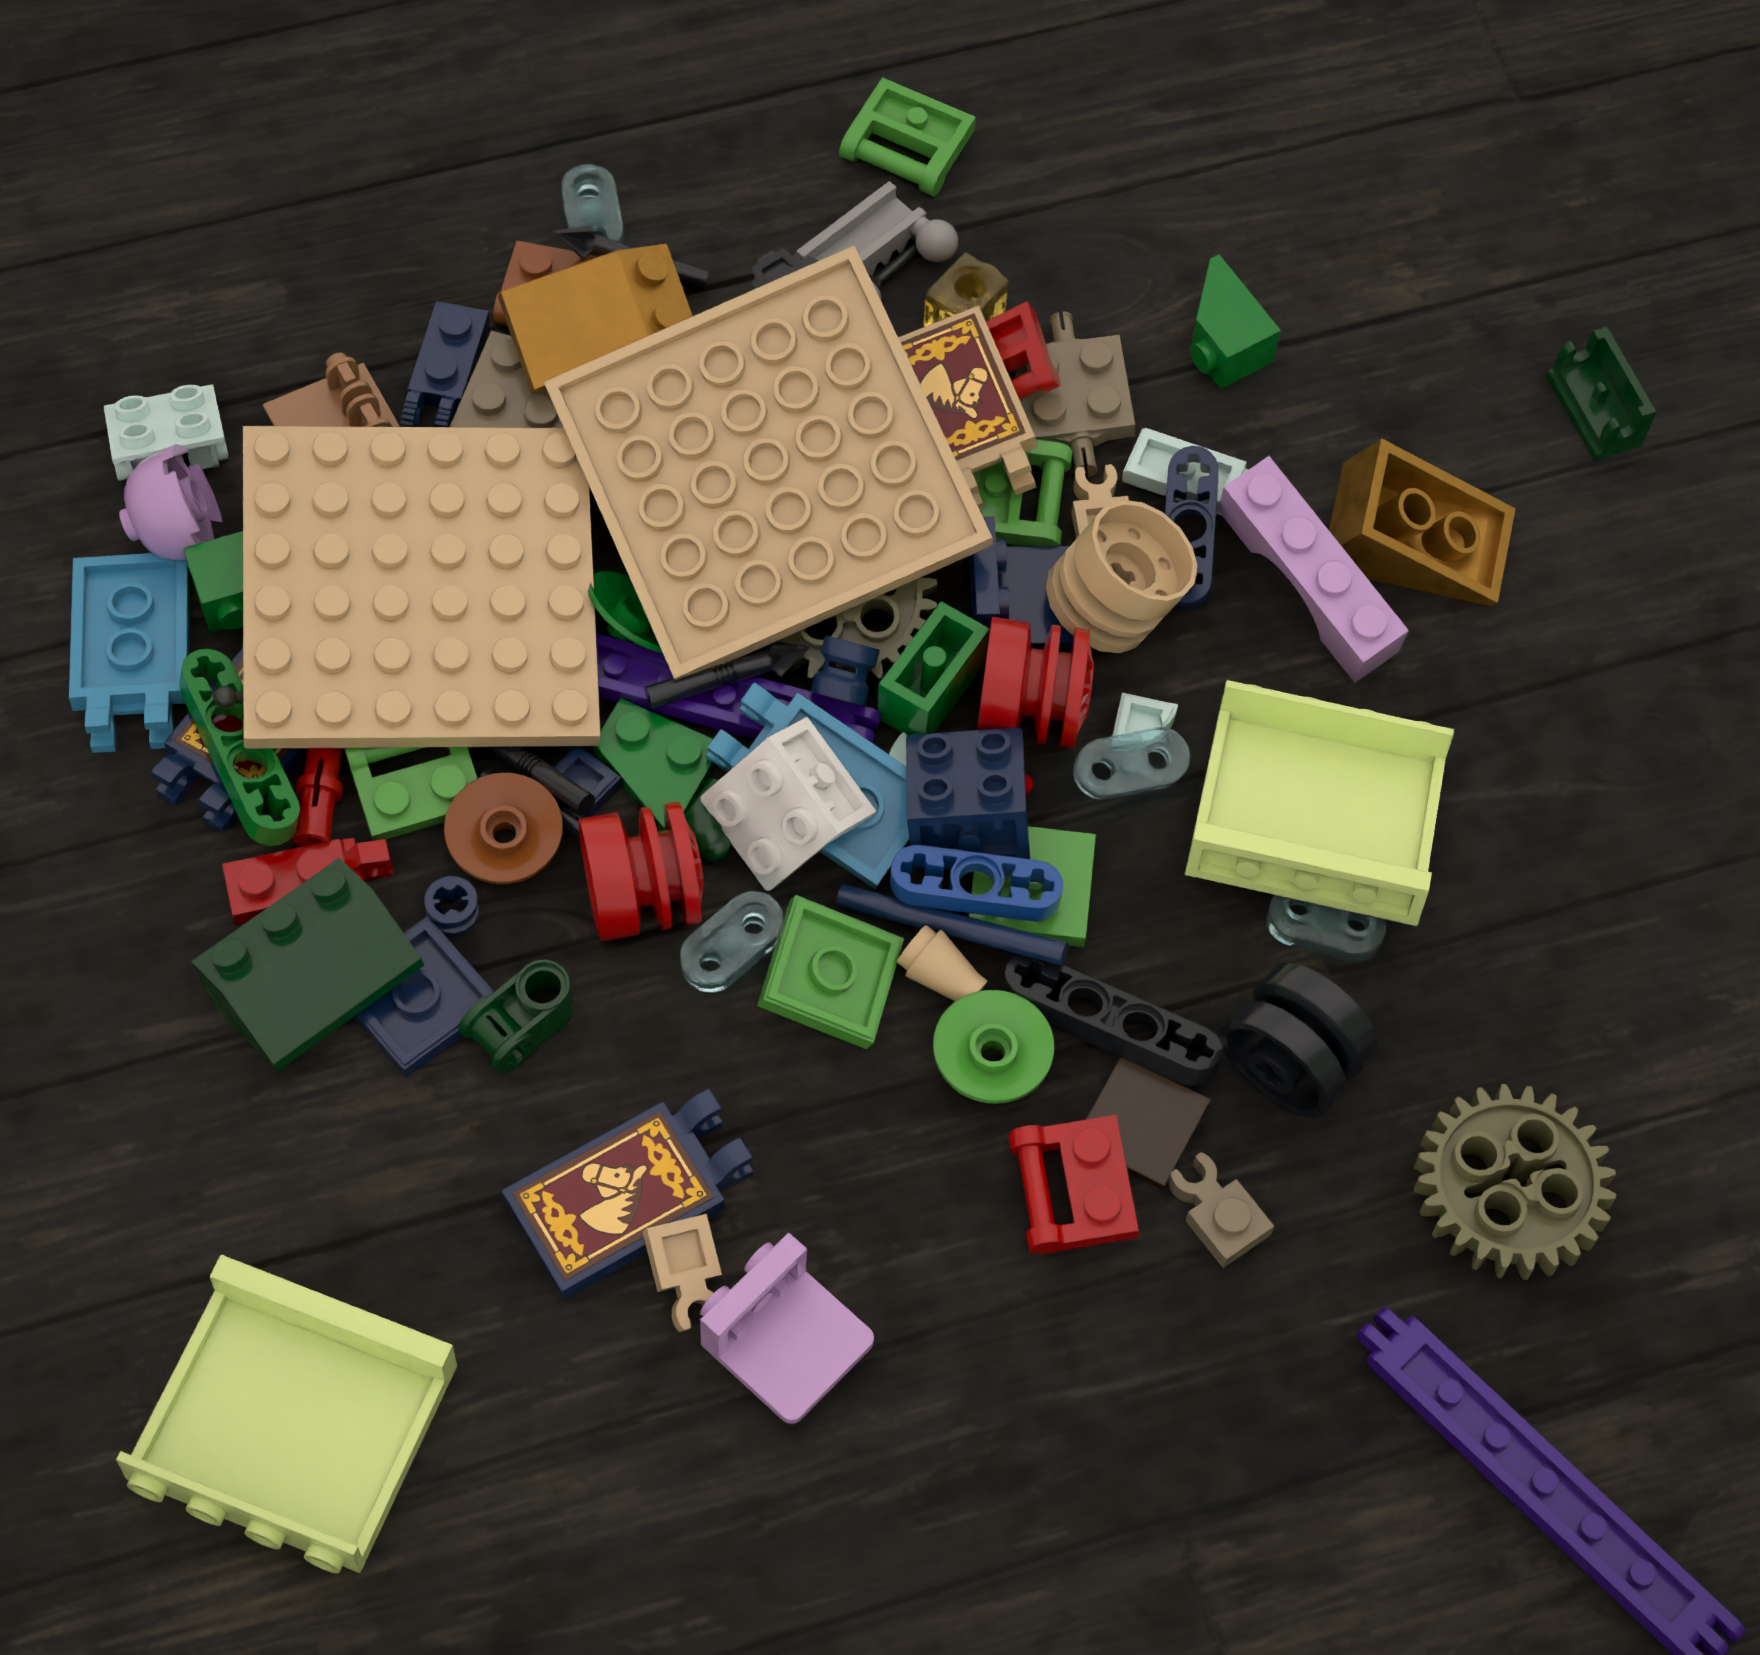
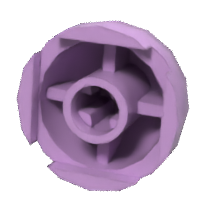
[119,444,224,560]

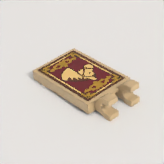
[898,306,1038,510]

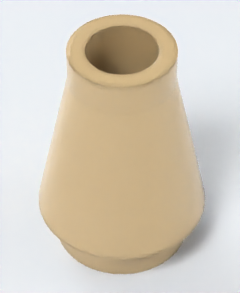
[897,925,988,1001]

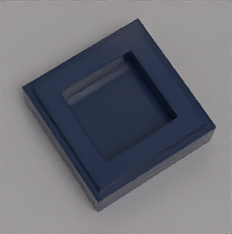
[552,746,622,817]

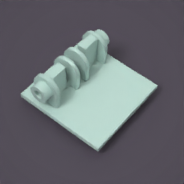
[104,384,229,481]

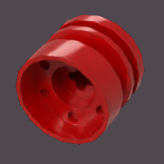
[977,617,1094,749]
[578,801,704,942]

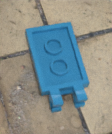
[69,553,191,753]
[706,683,909,889]

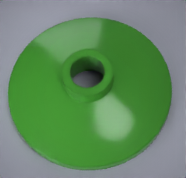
[933,990,1054,1104]

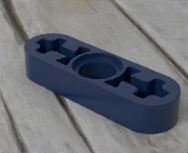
[1165,446,1219,610]

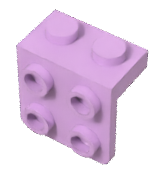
[700,1233,874,1424]

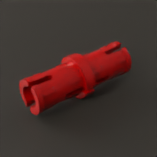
[293,748,343,847]

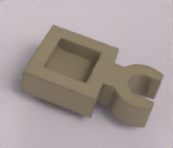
[1168,1152,1274,1268]

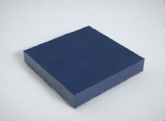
[354,916,494,1078]

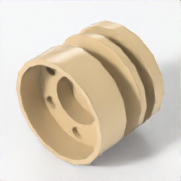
[1046,500,1198,653]

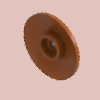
[444,773,563,884]

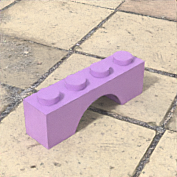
[1218,456,1409,683]

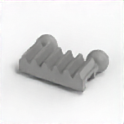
[796,181,958,300]

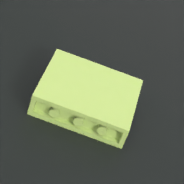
[1185,680,1454,926]
[116,1255,457,1573]

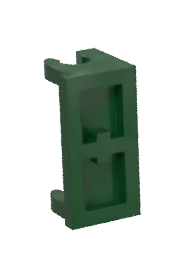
[1546,327,1656,461]

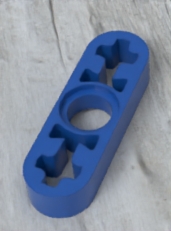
[890,845,1063,922]

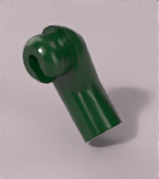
[684,778,732,862]

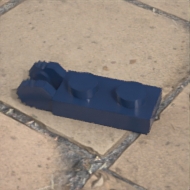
[400,301,490,427]

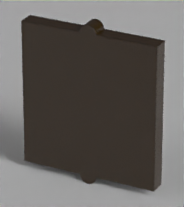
[1086,1057,1211,1190]

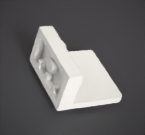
[701,717,876,891]

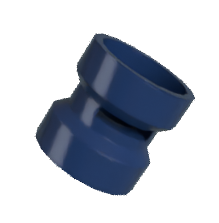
[810,635,880,706]

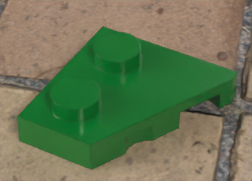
[594,698,717,832]

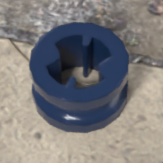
[424,876,480,937]

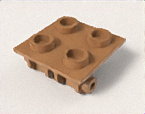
[263,353,400,427]

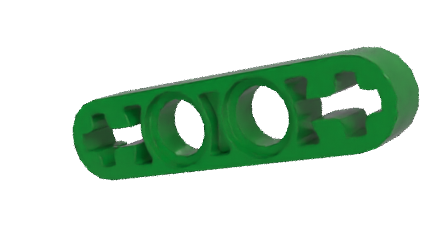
[179,649,300,846]

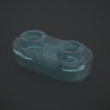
[562,164,624,256]
[1073,727,1190,799]
[680,891,783,993]
[1266,895,1386,962]

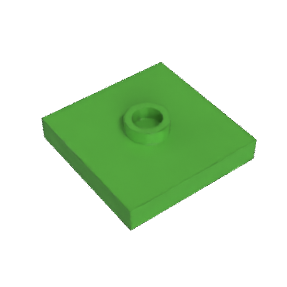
[969,826,1096,948]
[757,895,904,1049]

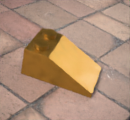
[498,244,693,394]
[1329,438,1516,606]

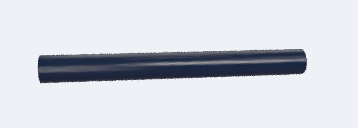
[837,884,1068,966]

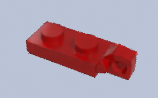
[222,838,393,925]

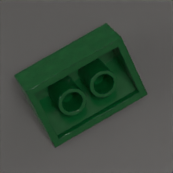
[191,858,425,1072]

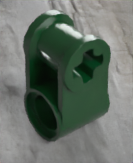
[458,959,575,1074]

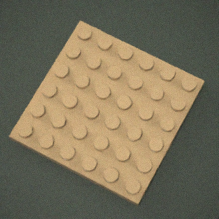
[544,245,994,680]
[243,426,600,749]

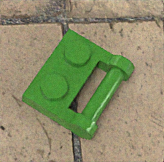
[839,77,976,197]
[972,440,1073,546]
[344,747,477,841]

